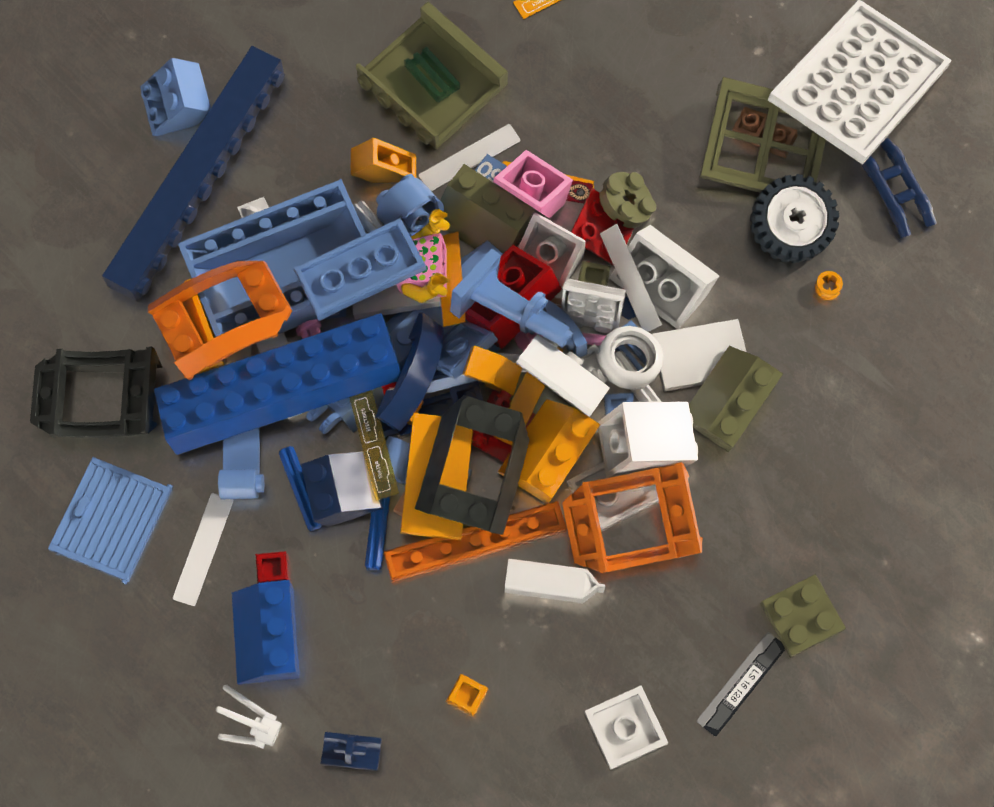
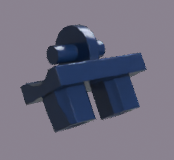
[320,732,382,771]

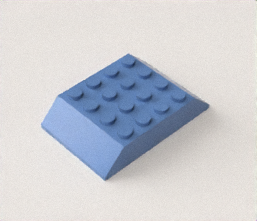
[178,179,366,337]

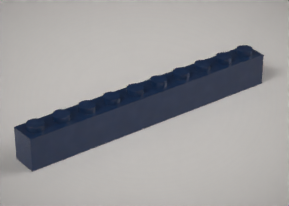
[102,46,285,302]

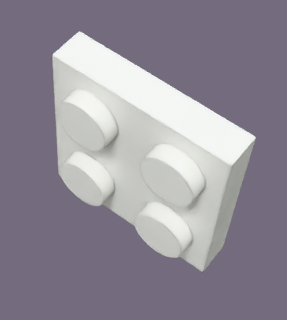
[584,685,668,770]

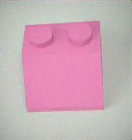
[493,150,573,218]

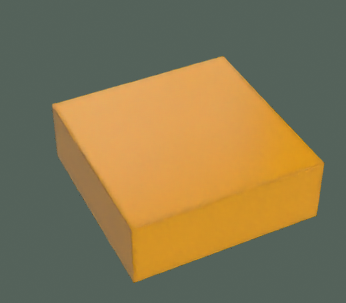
[446,674,488,717]

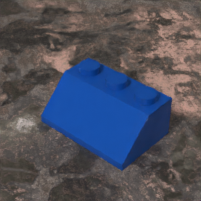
[232,580,300,685]

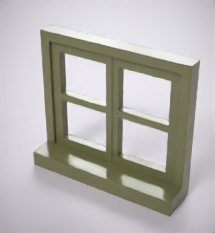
[699,77,826,193]

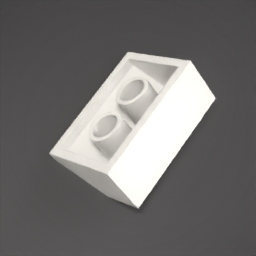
[609,225,719,329]
[516,334,610,417]

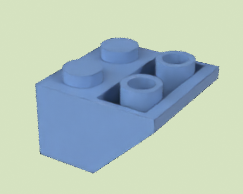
[140,58,211,136]

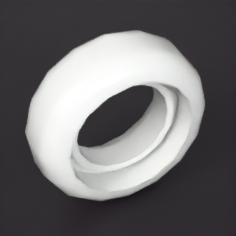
[598,326,663,390]

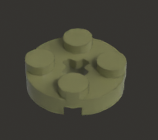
[600,172,656,228]

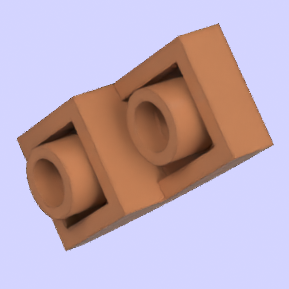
[732,107,798,158]

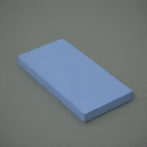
[293,218,427,321]

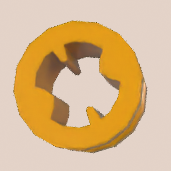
[815,271,843,300]

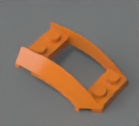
[148,261,292,380]
[562,462,703,573]

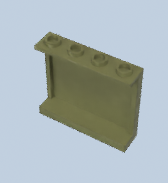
[356,1,508,150]

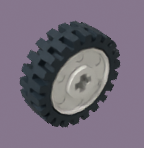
[750,174,840,263]

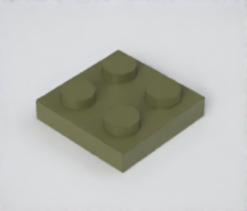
[760,574,846,658]

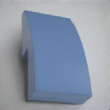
[543,299,587,358]

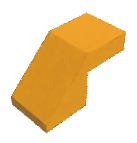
[462,345,522,396]

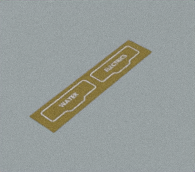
[349,390,399,501]

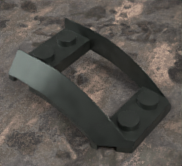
[30,346,163,438]
[415,395,529,535]

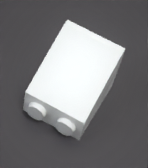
[598,402,698,478]

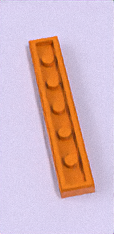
[383,501,567,582]

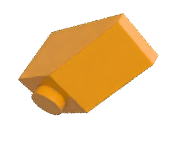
[351,138,416,183]

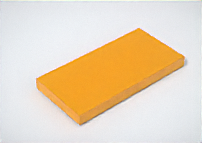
[400,413,473,540]

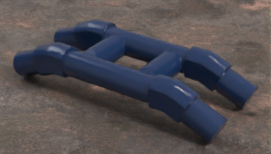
[862,138,937,238]

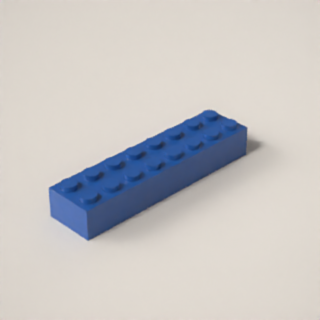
[154,313,401,455]

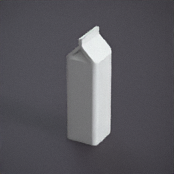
[505,559,605,603]

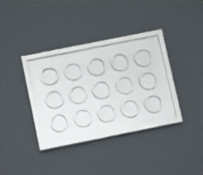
[768,0,952,165]

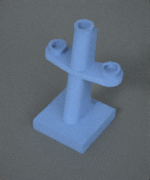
[450,248,573,348]

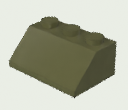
[440,164,535,254]
[688,346,783,452]

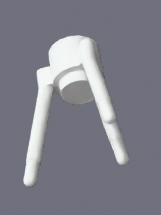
[216,685,282,749]

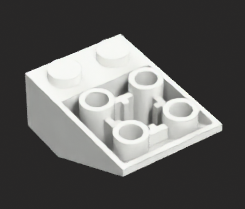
[561,279,626,333]

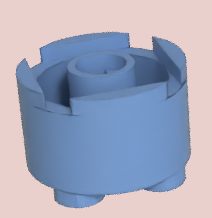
[376,174,444,237]

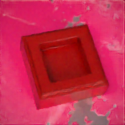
[255,551,289,583]

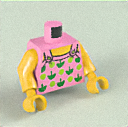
[396,209,450,303]

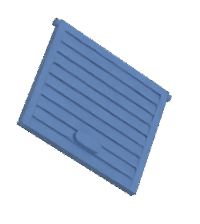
[48,457,173,584]

